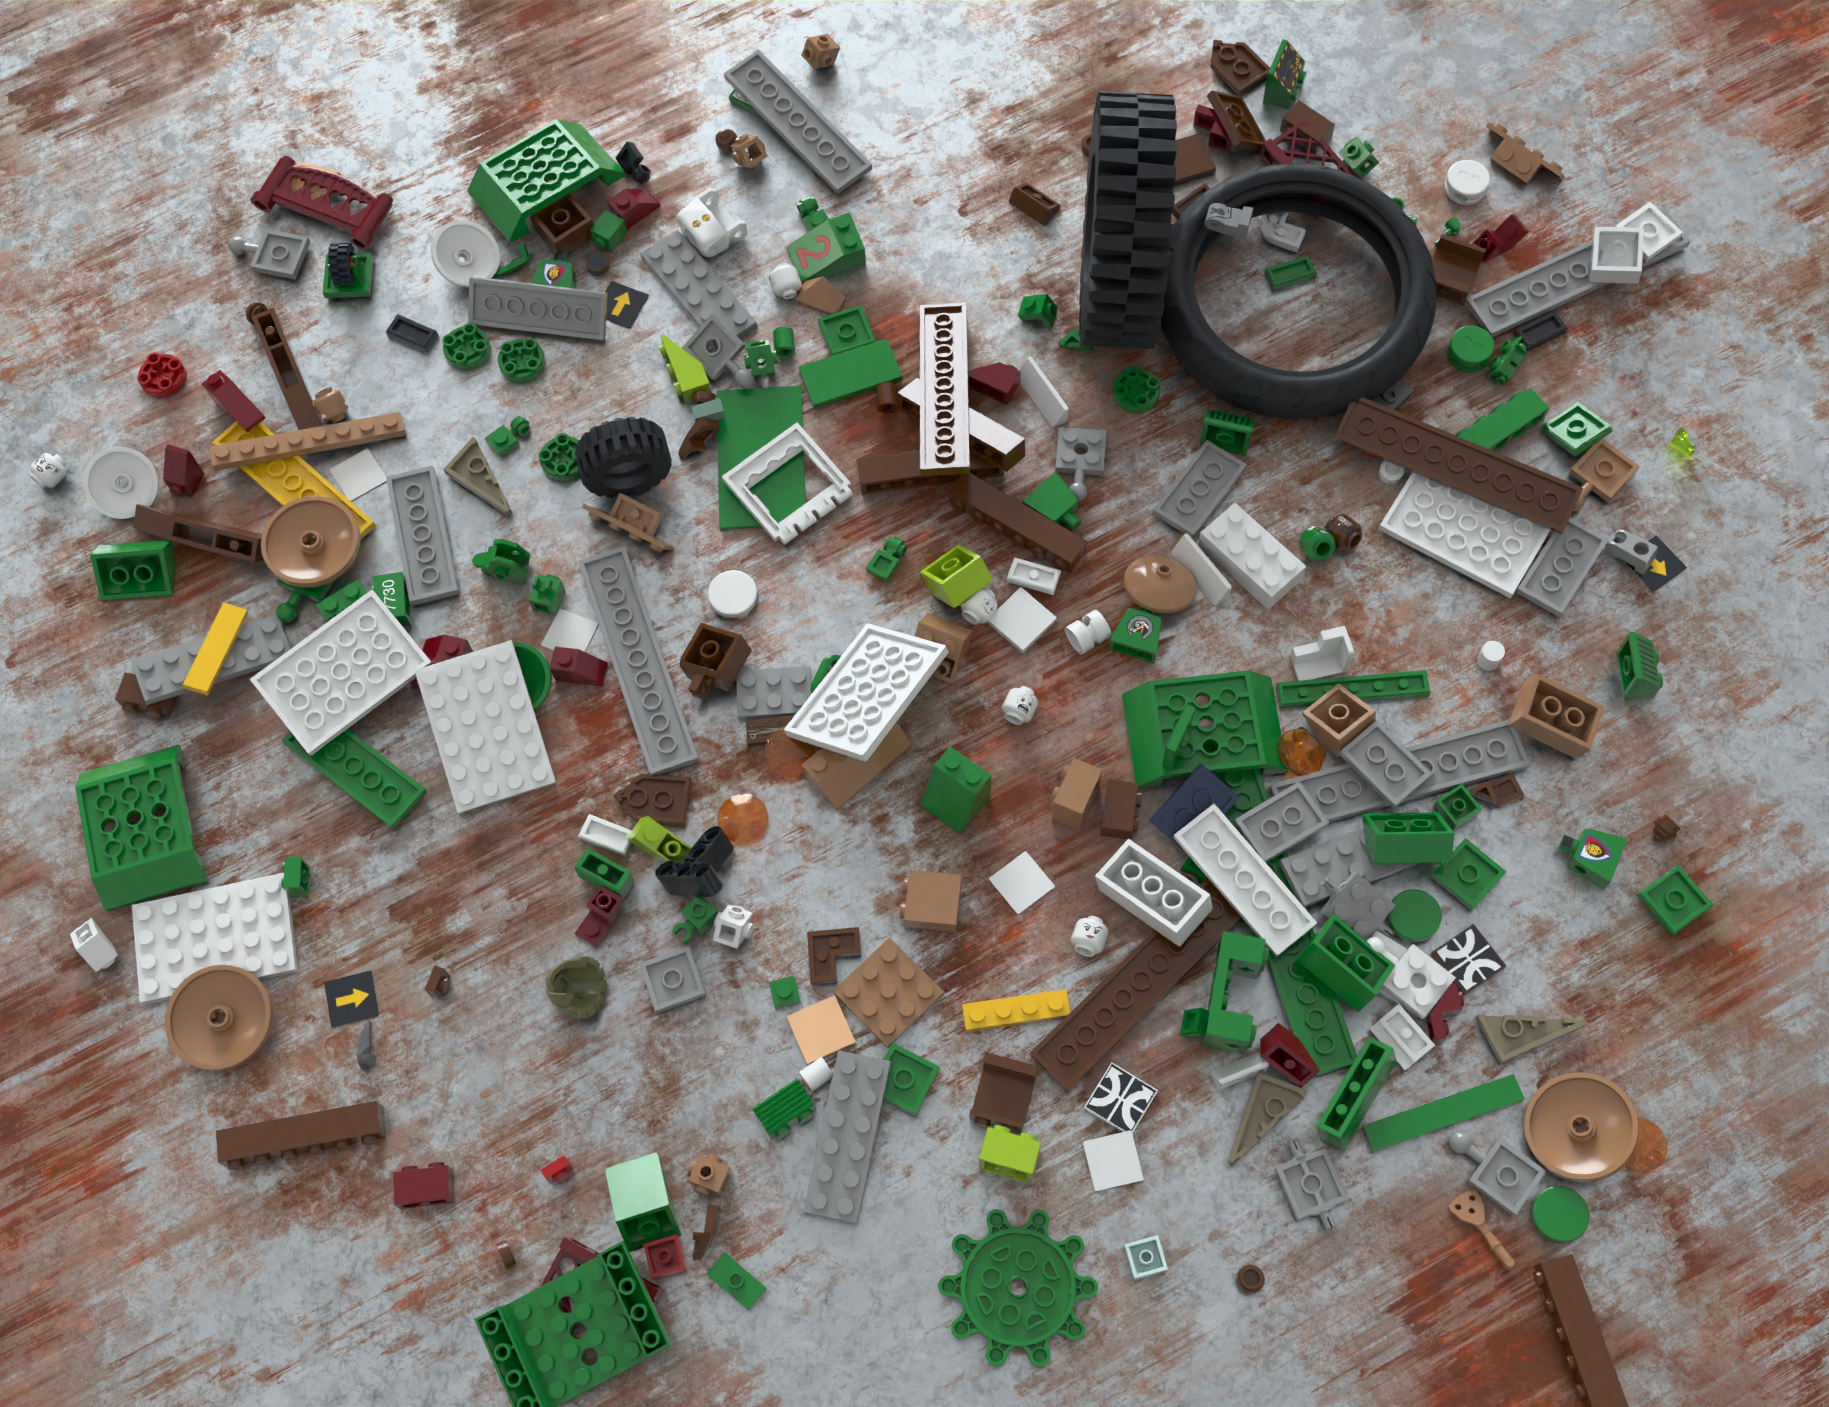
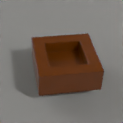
[424,965,450,1000]

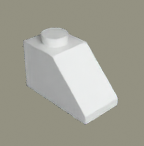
[70,918,118,972]

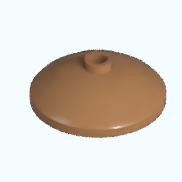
[1124,555,1197,613]

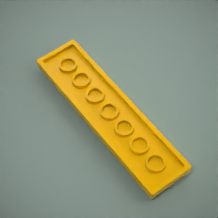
[212,422,376,539]

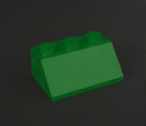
[90,540,176,600]
[1362,812,1455,866]
[1296,914,1395,1012]

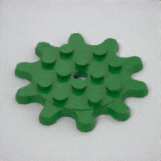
[938,1209,1098,1367]

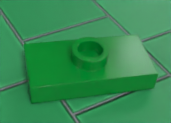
[707,1252,767,1311]

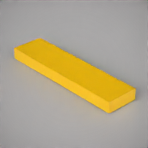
[183,602,248,696]

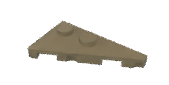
[443,437,512,516]
[1475,1014,1585,1064]
[1228,1072,1308,1165]

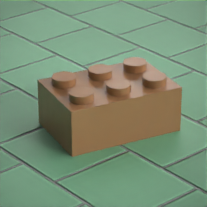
[1508,673,1604,759]

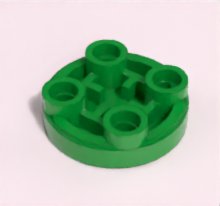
[442,323,491,370]
[498,338,545,383]
[1113,366,1161,413]
[538,433,580,481]
[1387,889,1442,943]
[1531,1186,1590,1243]

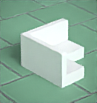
[1290,626,1354,681]

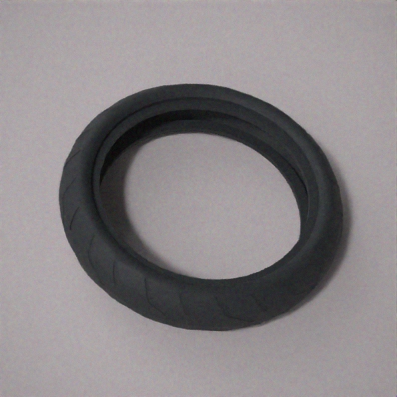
[1161,163,1437,419]

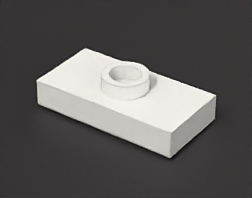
[1007,557,1061,595]

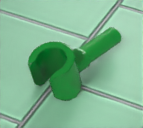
[1434,217,1460,246]

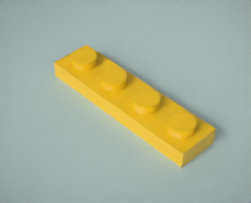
[962,989,1070,1032]

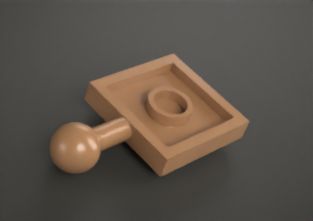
[1569,439,1640,511]

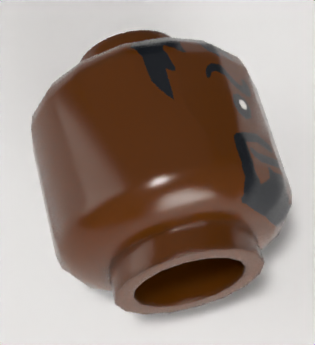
[1326,514,1362,551]

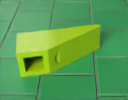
[659,334,711,404]
[626,816,692,863]

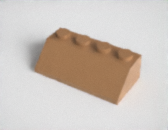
[801,722,912,810]

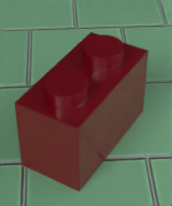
[393,1162,455,1210]

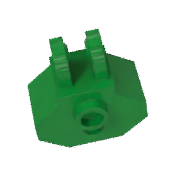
[472,539,531,583]

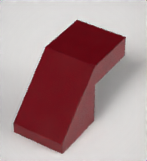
[1193,104,1232,152]

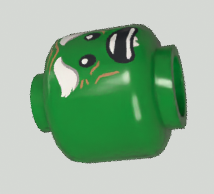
[1299,526,1335,561]

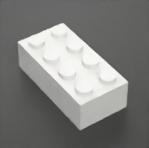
[1198,503,1306,610]
[1095,839,1213,947]

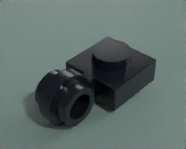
[615,141,651,184]

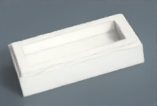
[578,814,632,857]

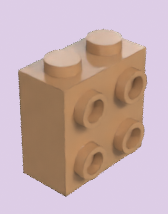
[899,870,962,933]

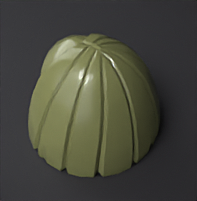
[545,956,607,1019]

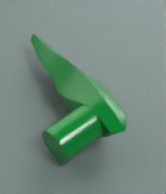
[494,243,534,277]

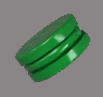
[1447,325,1494,372]

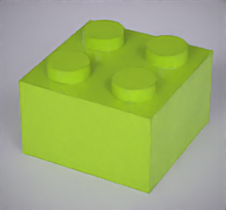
[920,544,993,608]
[979,1125,1041,1184]

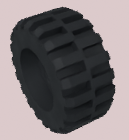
[574,417,672,498]

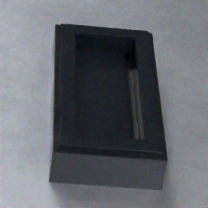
[1513,311,1568,352]
[386,314,438,353]

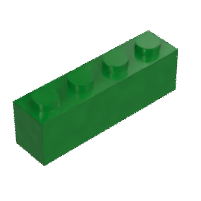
[1456,388,1549,452]
[1316,1037,1396,1151]

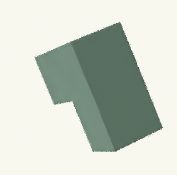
[691,398,725,422]

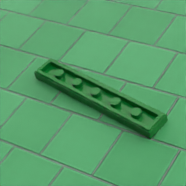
[1276,670,1431,709]
[1362,1074,1525,1153]

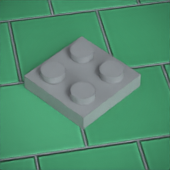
[639,946,706,1014]

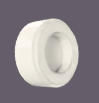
[1379,461,1404,484]

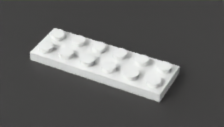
[1173,804,1317,957]

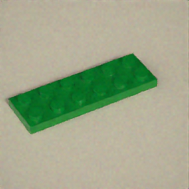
[282,729,427,830]

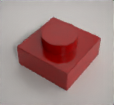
[541,1155,574,1184]

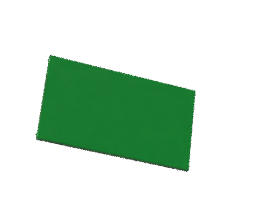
[717,385,806,530]

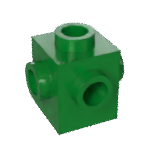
[1339,136,1380,178]
[743,339,778,378]

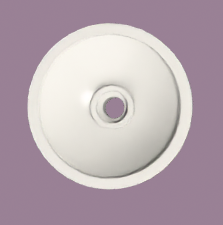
[431,220,500,288]
[83,447,159,519]

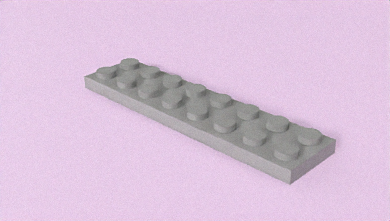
[724,49,872,194]

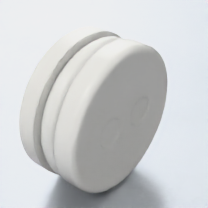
[1444,160,1490,205]

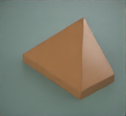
[794,276,846,315]

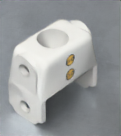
[676,187,748,258]

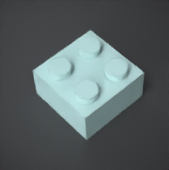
[1124,1235,1168,1281]

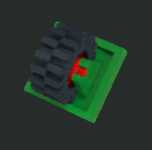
[322,242,374,298]

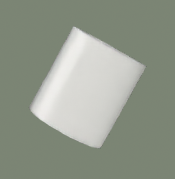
[1477,641,1505,671]
[799,1057,833,1092]

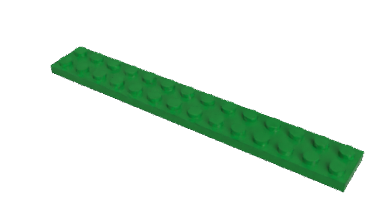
[1203,743,1357,1076]

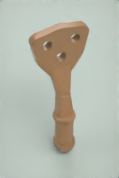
[1448,1189,1516,1271]

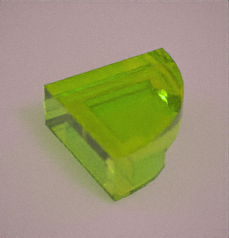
[1669,427,1695,458]

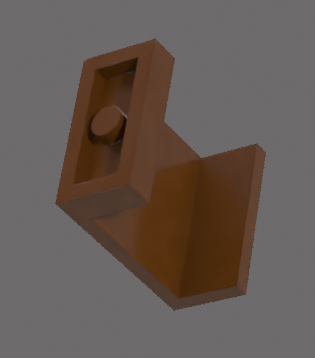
[1432,234,1486,306]
[969,1052,1038,1134]

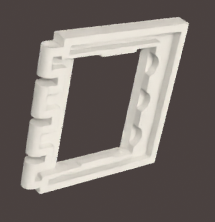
[722,422,853,545]

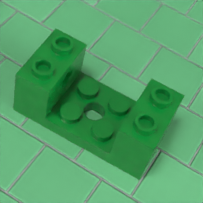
[1201,931,1269,1055]

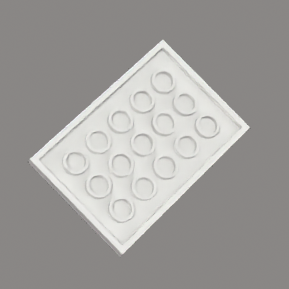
[1378,472,1550,599]
[250,590,432,756]
[784,624,949,762]
[414,640,556,814]
[132,873,298,1005]

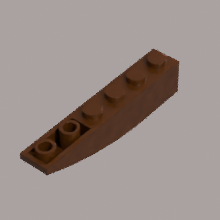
[251,308,323,430]
[133,504,264,562]

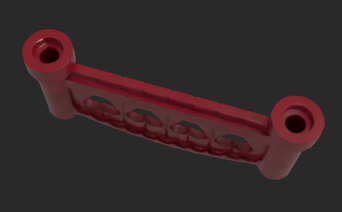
[250,156,393,251]

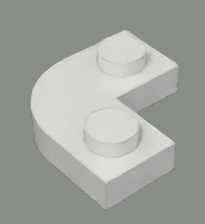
[1260,212,1306,253]

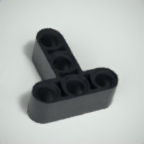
[655,826,734,897]

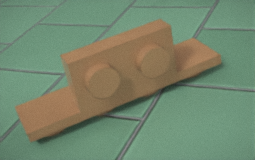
[1486,122,1565,185]
[582,493,674,552]

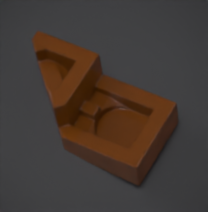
[678,418,720,459]
[1469,773,1524,807]
[693,1204,722,1260]

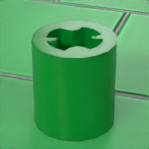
[773,327,795,358]

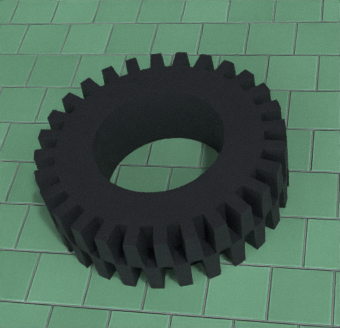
[1079,91,1177,349]

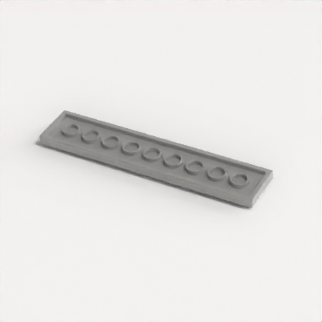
[1465,207,1691,337]
[578,546,699,776]
[1269,719,1531,822]

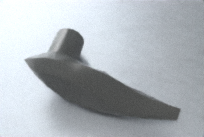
[357,1021,376,1070]

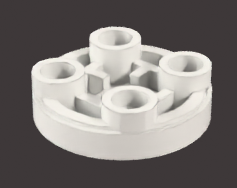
[708,570,758,619]

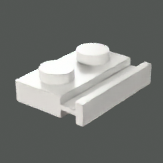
[1369,1004,1435,1071]

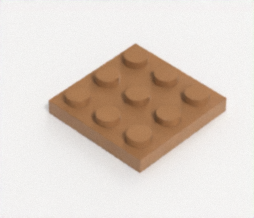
[833,937,944,1049]

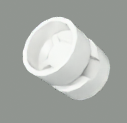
[1065,610,1112,655]

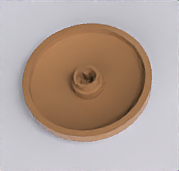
[261,496,361,588]
[165,965,274,1071]
[1524,1072,1639,1182]

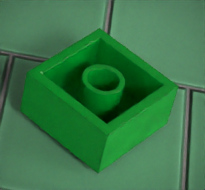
[1433,784,1482,831]
[281,856,310,898]

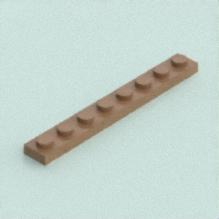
[209,412,406,471]

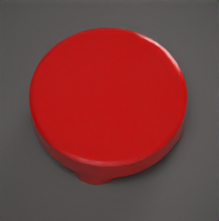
[137,352,187,398]

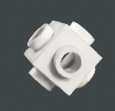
[713,905,754,948]

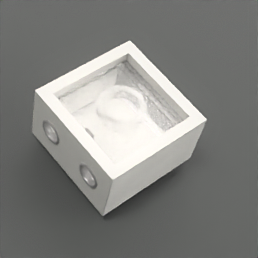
[1590,227,1644,284]

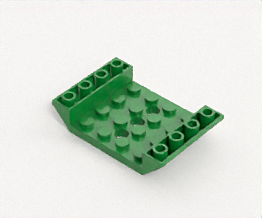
[467,119,626,244]
[1122,670,1288,789]
[75,744,208,912]
[474,1241,672,1407]

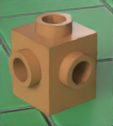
[801,33,840,69]
[731,134,768,169]
[687,1154,732,1197]

